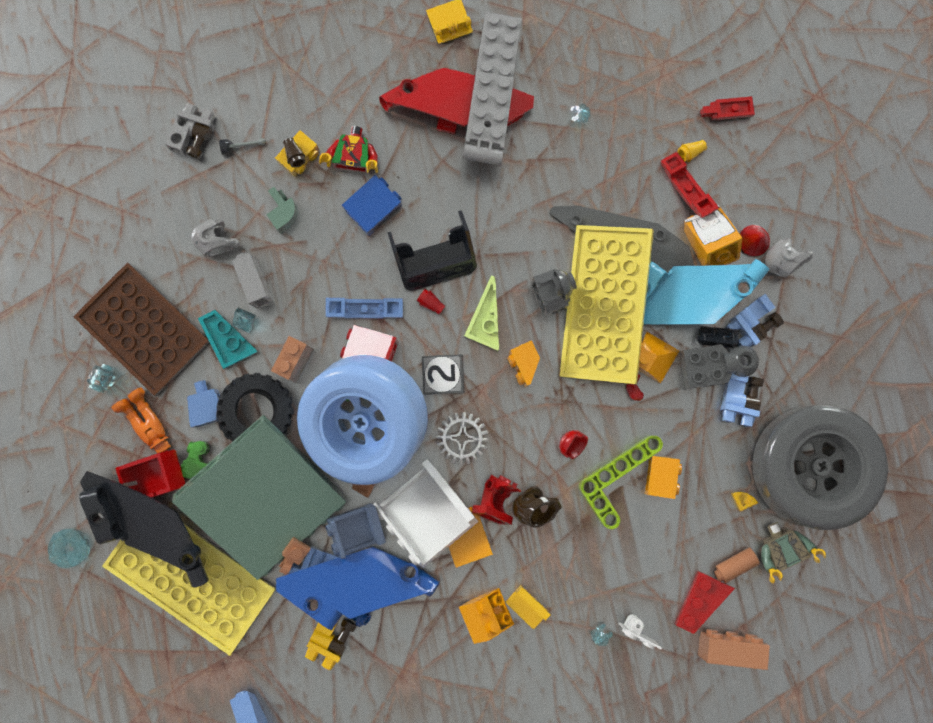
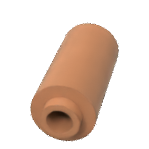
[714,547,760,584]

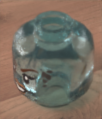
[87,363,117,393]

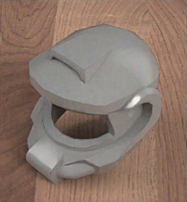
[191,218,240,257]
[765,238,814,278]

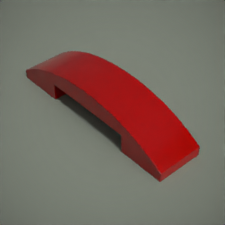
[661,152,719,218]

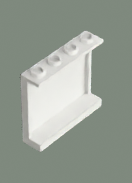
[373,459,478,568]

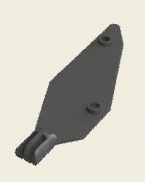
[550,206,694,272]

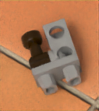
[165,103,215,159]

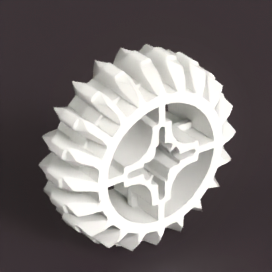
[436,412,488,465]

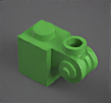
[181,441,210,479]

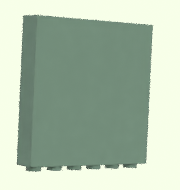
[172,415,346,580]

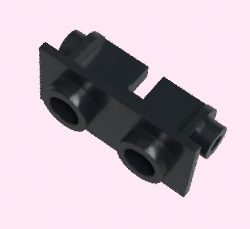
[697,326,739,348]

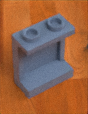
[325,503,386,559]

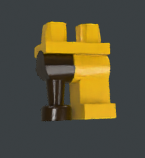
[305,617,357,670]

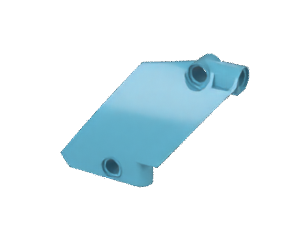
[644,259,770,325]

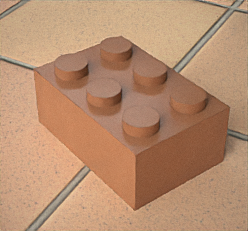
[698,629,770,670]

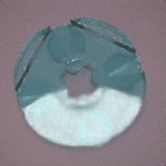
[48,528,90,568]

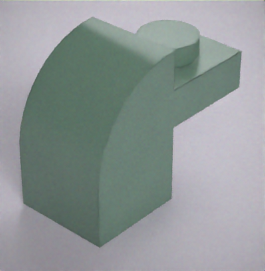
[266,187,298,234]

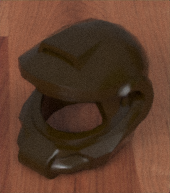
[512,486,562,528]

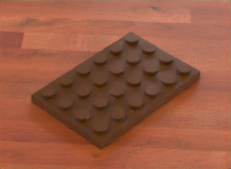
[73,262,209,396]

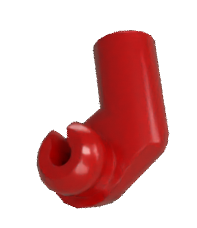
[626,374,644,401]

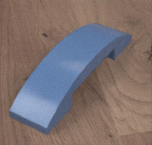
[326,298,403,319]

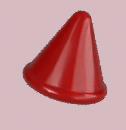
[740,225,770,256]

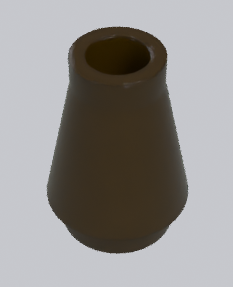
[283,137,305,168]

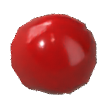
[559,430,588,459]

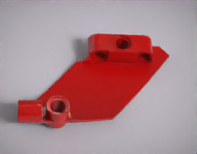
[379,68,534,127]

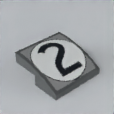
[422,354,465,395]

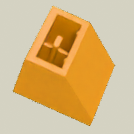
[507,340,540,388]
[644,456,682,499]
[459,588,514,644]

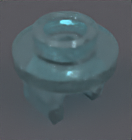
[571,103,590,123]
[591,624,613,646]

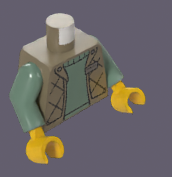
[761,522,826,583]

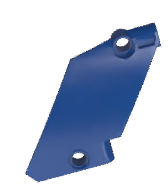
[276,547,440,630]

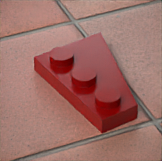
[675,571,735,634]

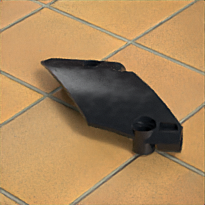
[79,471,209,588]

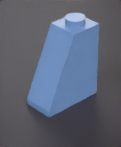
[229,691,268,723]

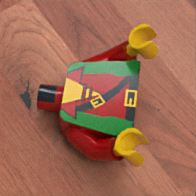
[319,126,378,173]

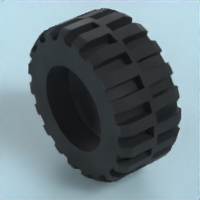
[216,373,294,442]

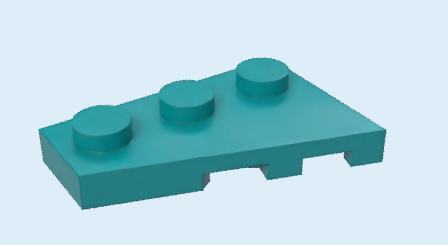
[198,310,259,370]

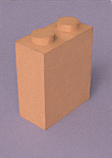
[271,336,314,383]

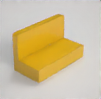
[506,585,551,629]

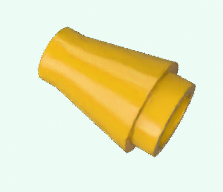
[678,140,707,162]

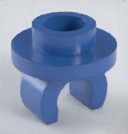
[351,612,371,627]

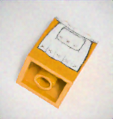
[684,205,742,266]

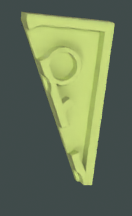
[464,275,499,351]

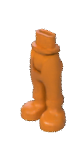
[111,387,171,453]

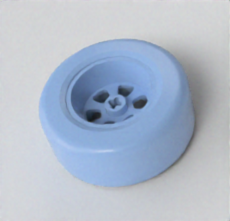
[297,355,428,485]

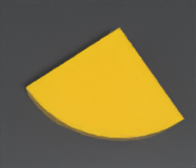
[731,492,758,511]

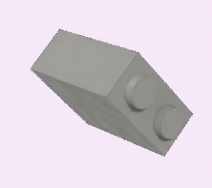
[232,252,274,309]

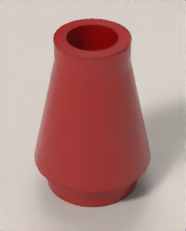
[416,289,446,314]

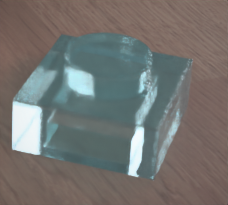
[232,307,256,333]

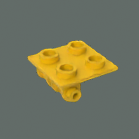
[426,0,473,45]

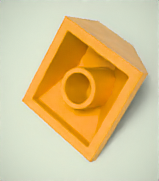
[638,332,679,384]

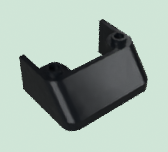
[387,210,477,291]

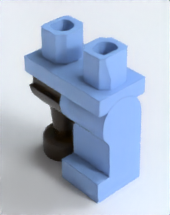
[725,294,784,347]
[720,373,764,427]

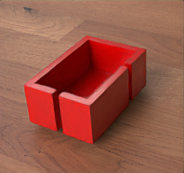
[115,449,185,498]

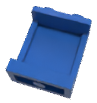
[342,175,402,236]

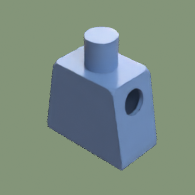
[187,380,220,428]

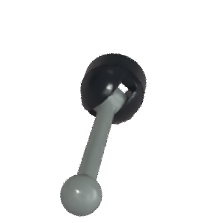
[219,138,266,155]

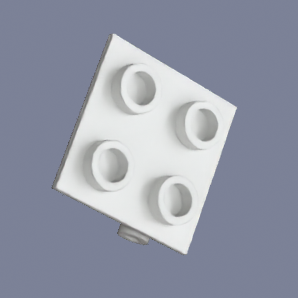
[619,614,662,650]

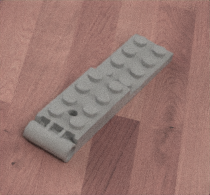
[462,11,522,166]

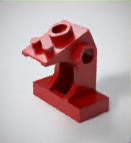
[472,475,521,525]

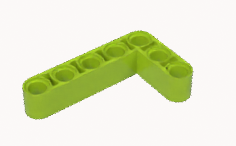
[579,436,663,529]

